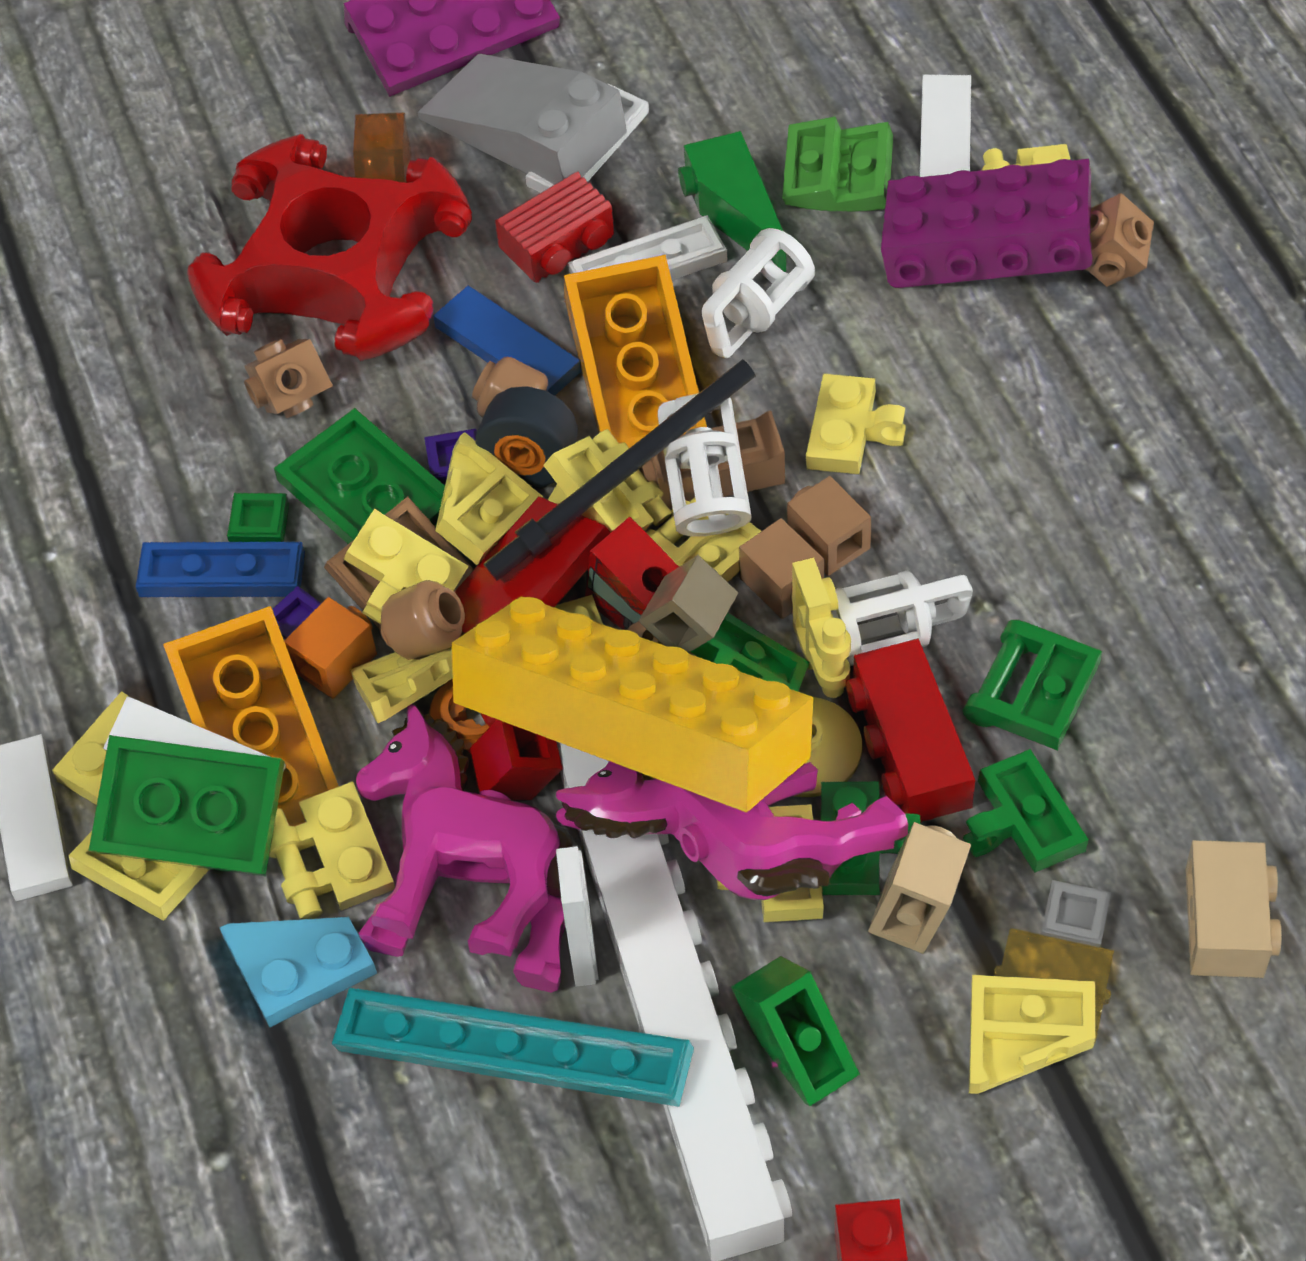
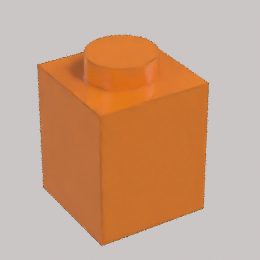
[284,597,377,699]

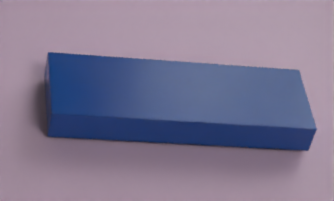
[433,285,582,396]
[135,542,305,597]

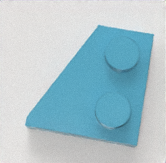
[220,917,377,1028]

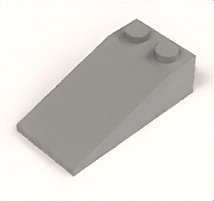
[417,54,627,184]

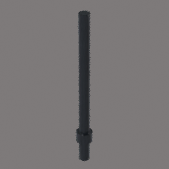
[483,359,756,581]

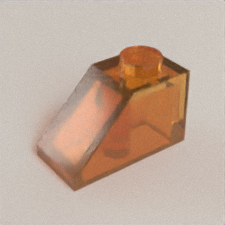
[353,112,412,183]

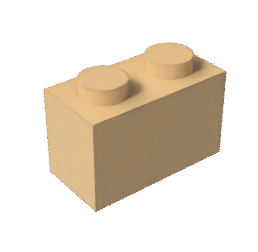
[868,822,971,954]
[1185,840,1281,978]

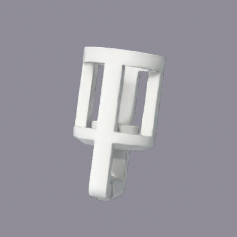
[702,228,815,358]
[658,393,751,536]
[831,570,973,666]

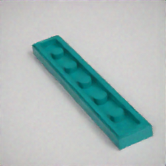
[332,988,694,1107]

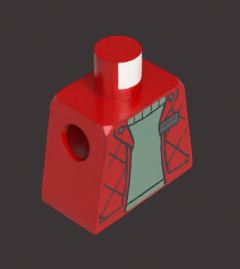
[585,516,679,636]

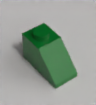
[731,956,860,1106]

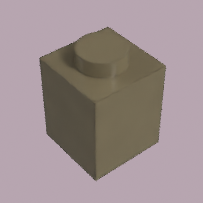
[638,555,739,653]

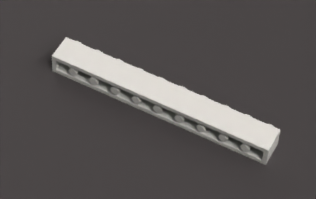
[556,741,792,1261]

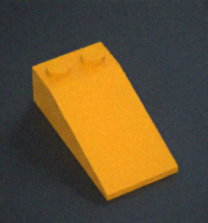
[564,255,707,448]
[163,606,339,826]

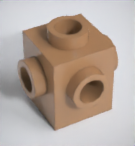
[1085,193,1154,287]
[244,338,333,418]

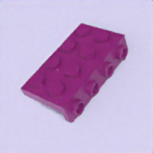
[344,0,560,97]
[881,159,1092,288]

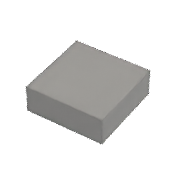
[1040,880,1111,954]

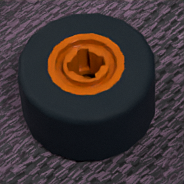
[476,386,578,489]

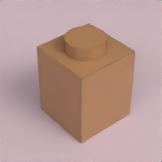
[787,476,871,576]
[739,518,824,619]

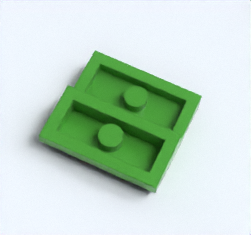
[782,116,893,212]

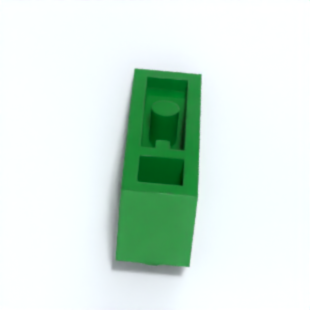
[678,131,787,272]

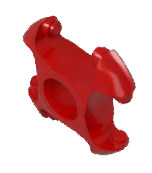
[187,134,472,361]

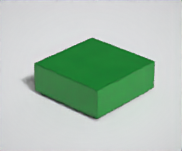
[227,493,289,542]

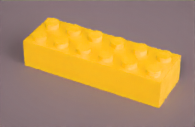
[452,596,813,813]

